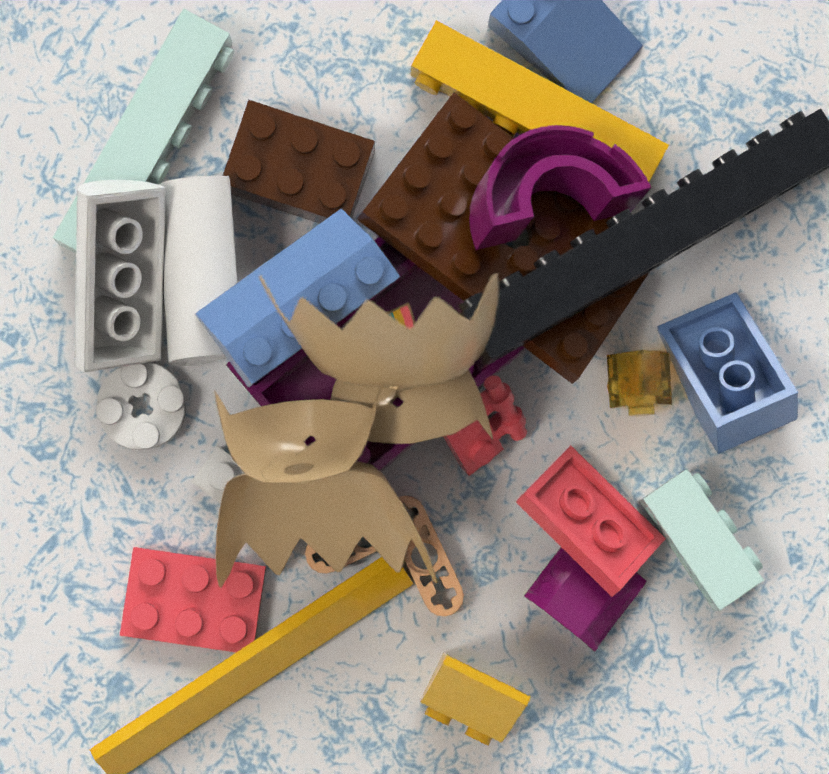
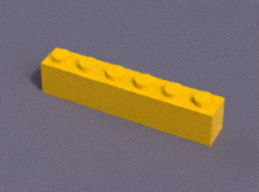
[410,20,669,182]

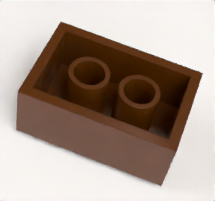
[223,99,375,224]

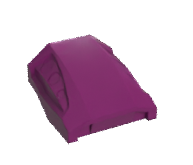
[524,547,647,652]

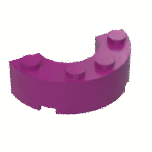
[469,125,652,250]

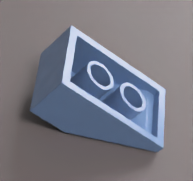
[488,0,643,103]
[657,292,798,454]

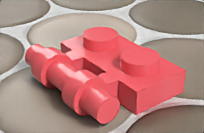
[443,375,527,476]

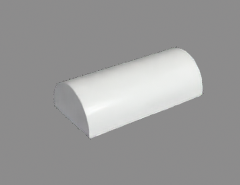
[158,176,238,366]
[74,180,166,373]

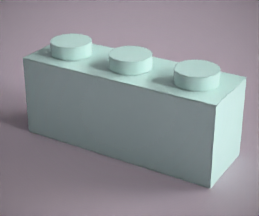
[639,469,764,611]

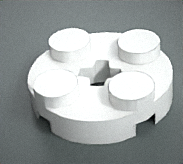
[96,362,186,450]

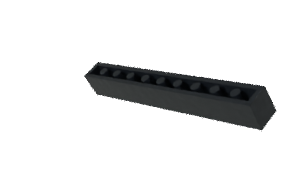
[459,108,829,370]

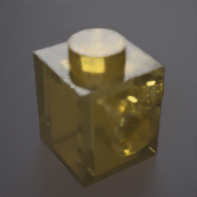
[607,350,672,416]

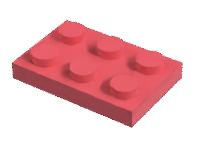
[516,446,666,597]
[120,547,266,652]

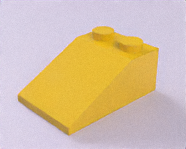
[420,653,531,746]

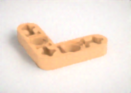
[305,496,464,617]

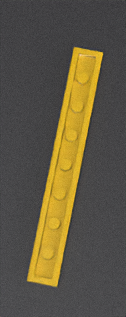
[90,557,413,774]

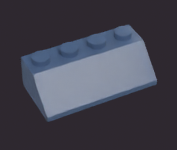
[195,209,400,388]

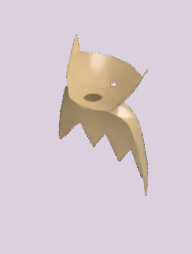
[259,274,499,444]
[214,383,437,587]

